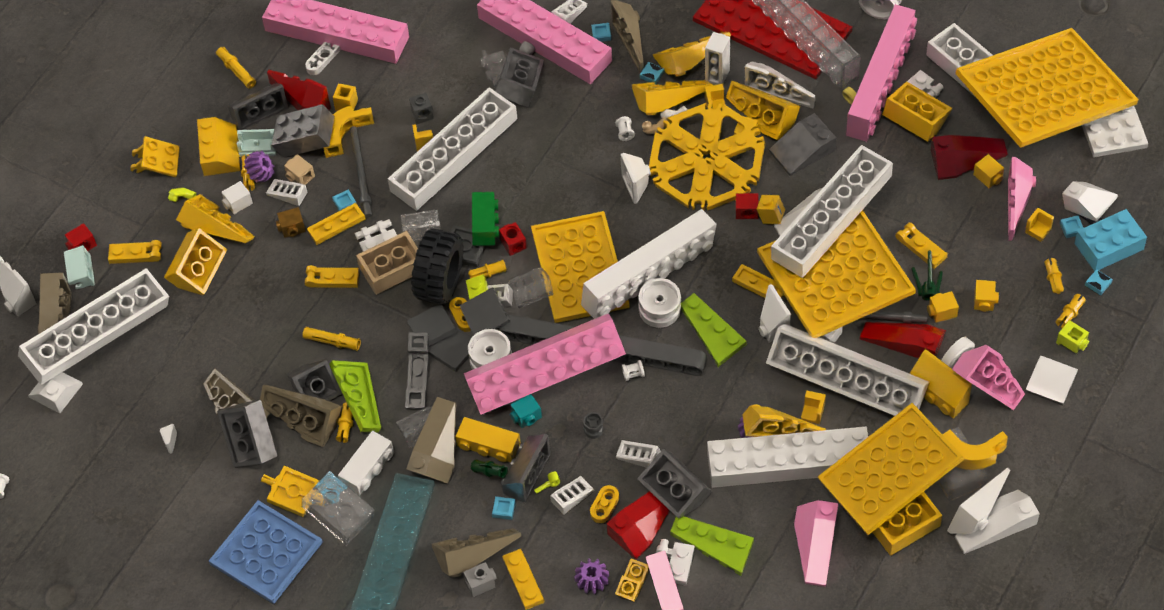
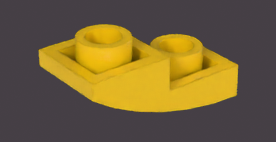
[615,558,649,602]

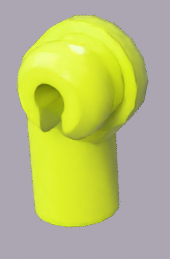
[168,188,197,202]

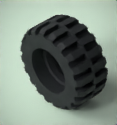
[411,228,464,305]

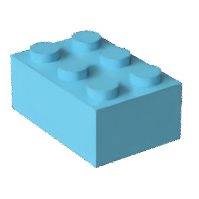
[1074,209,1147,271]

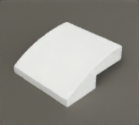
[1026,356,1078,405]

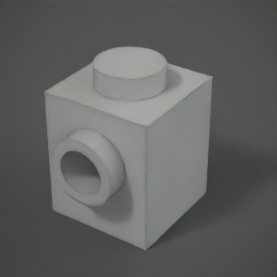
[463,562,497,597]

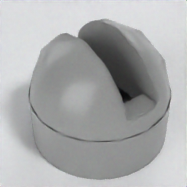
[519,41,535,55]

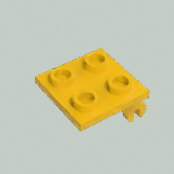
[130,136,179,177]

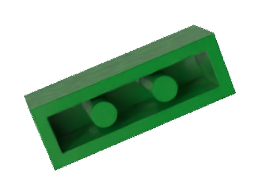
[472,192,499,246]

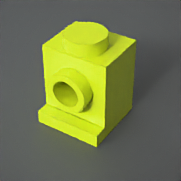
[1056,320,1089,353]

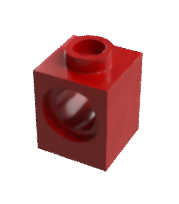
[736,193,759,219]
[499,222,527,256]
[65,223,97,251]

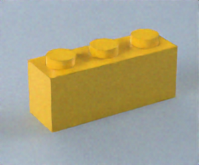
[455,417,521,462]

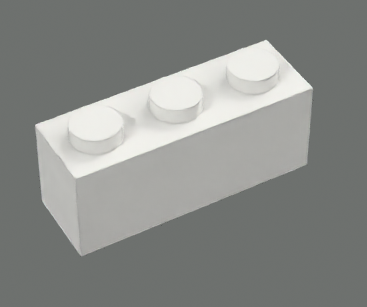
[705,32,730,85]
[338,431,394,496]

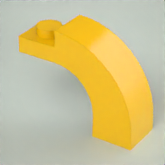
[324,105,374,158]
[942,429,1008,470]

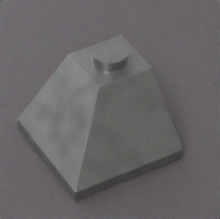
[287,359,343,401]

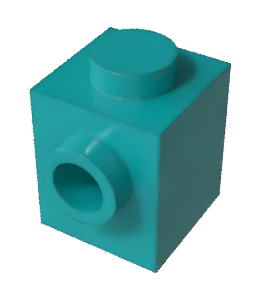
[510,394,542,428]

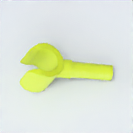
[534,471,560,494]

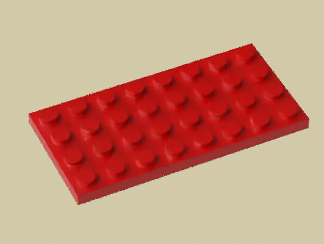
[693,0,853,80]

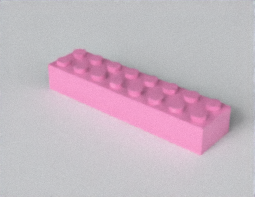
[262,0,409,64]
[477,0,612,84]
[846,4,917,142]
[464,313,626,414]

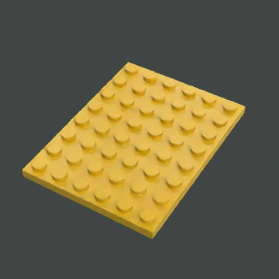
[955,28,1139,148]

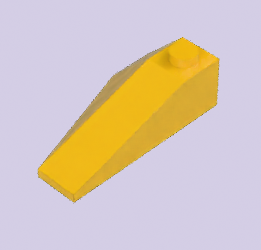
[653,32,731,77]
[632,80,713,115]
[726,81,800,140]
[176,194,255,243]
[742,404,826,437]

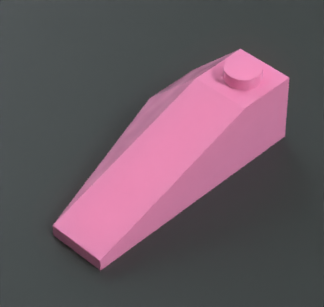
[1008,157,1036,241]
[952,345,1025,410]
[794,500,838,587]

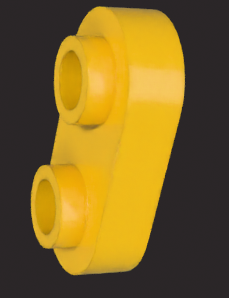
[449,297,471,332]
[590,485,619,523]

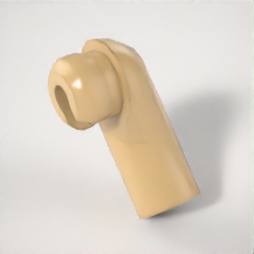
[642,117,667,134]

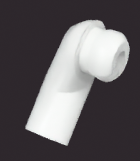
[660,106,688,119]

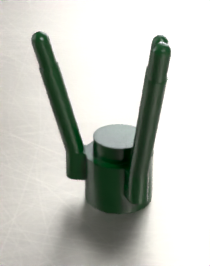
[911,250,943,301]

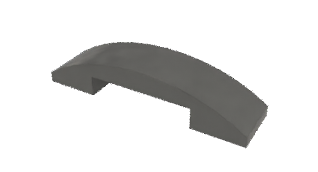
[405,332,429,409]

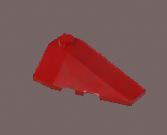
[267,70,331,110]
[859,322,946,359]
[607,491,670,560]

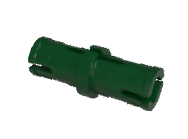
[471,459,508,478]

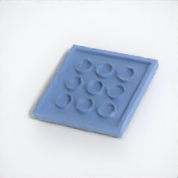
[209,500,323,604]

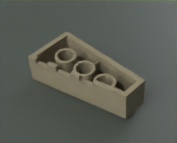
[38,273,71,334]

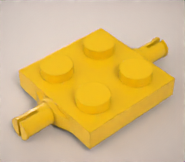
[261,466,326,517]

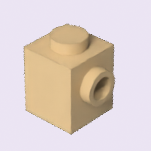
[284,154,315,185]

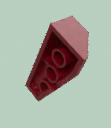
[931,135,1008,180]

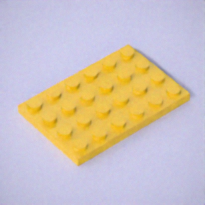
[531,211,629,323]
[818,403,964,535]

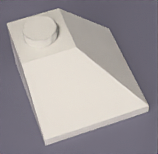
[621,153,651,204]
[1062,181,1118,221]
[759,284,791,343]
[28,372,83,413]

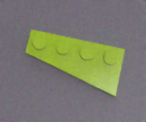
[680,293,747,367]
[329,360,381,433]
[670,516,754,576]

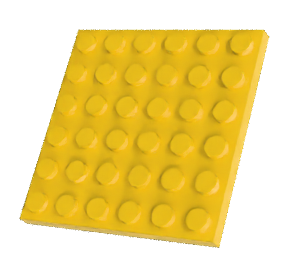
[757,210,916,338]

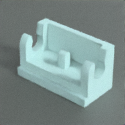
[237,129,276,157]
[64,245,95,289]

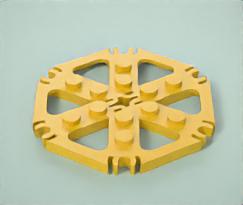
[649,103,765,211]

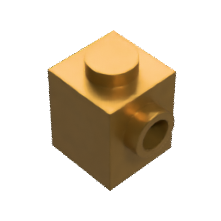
[275,207,306,238]

